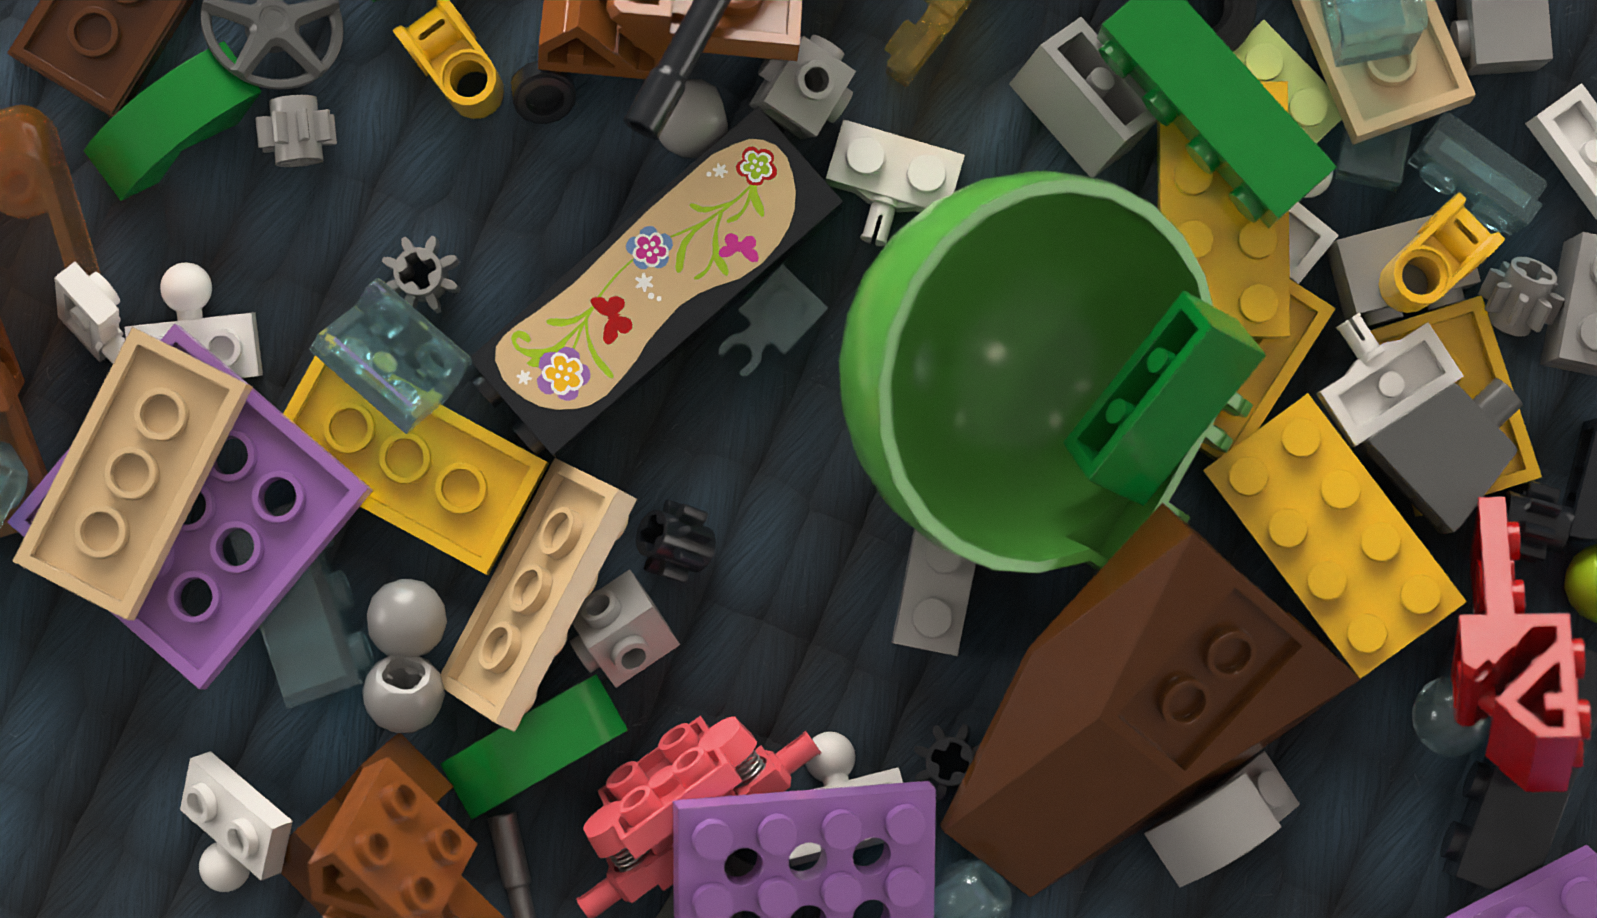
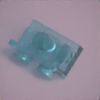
[1407,112,1547,235]
[309,278,472,434]

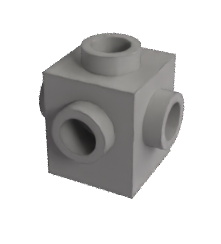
[749,35,856,139]
[569,569,680,687]

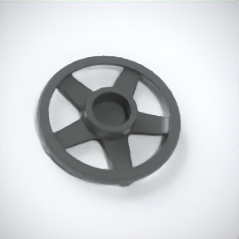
[201,0,344,90]

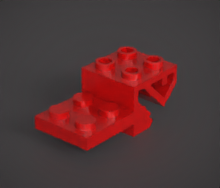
[1451,497,1591,792]

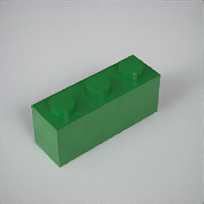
[1063,291,1266,506]

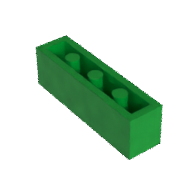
[1097,0,1337,228]

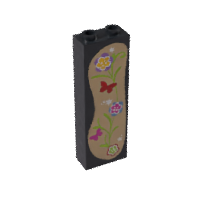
[468,106,843,459]

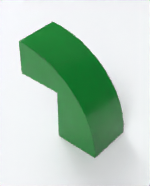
[83,41,262,201]
[440,674,628,820]

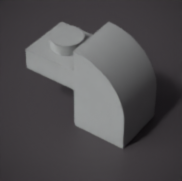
[1144,751,1300,887]

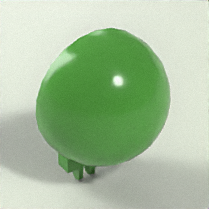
[839,171,1253,573]

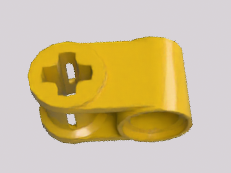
[392,0,504,119]
[1379,192,1505,313]

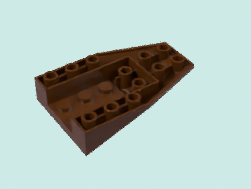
[940,502,1360,898]

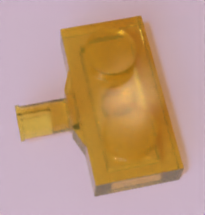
[884,0,973,88]

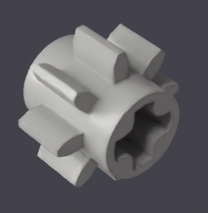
[255,95,337,167]
[382,236,461,314]
[1478,257,1565,336]

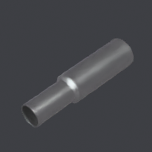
[488,812,536,918]

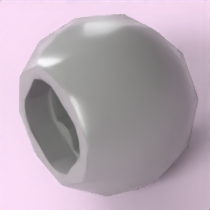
[659,79,728,158]
[367,579,447,657]
[362,655,445,733]

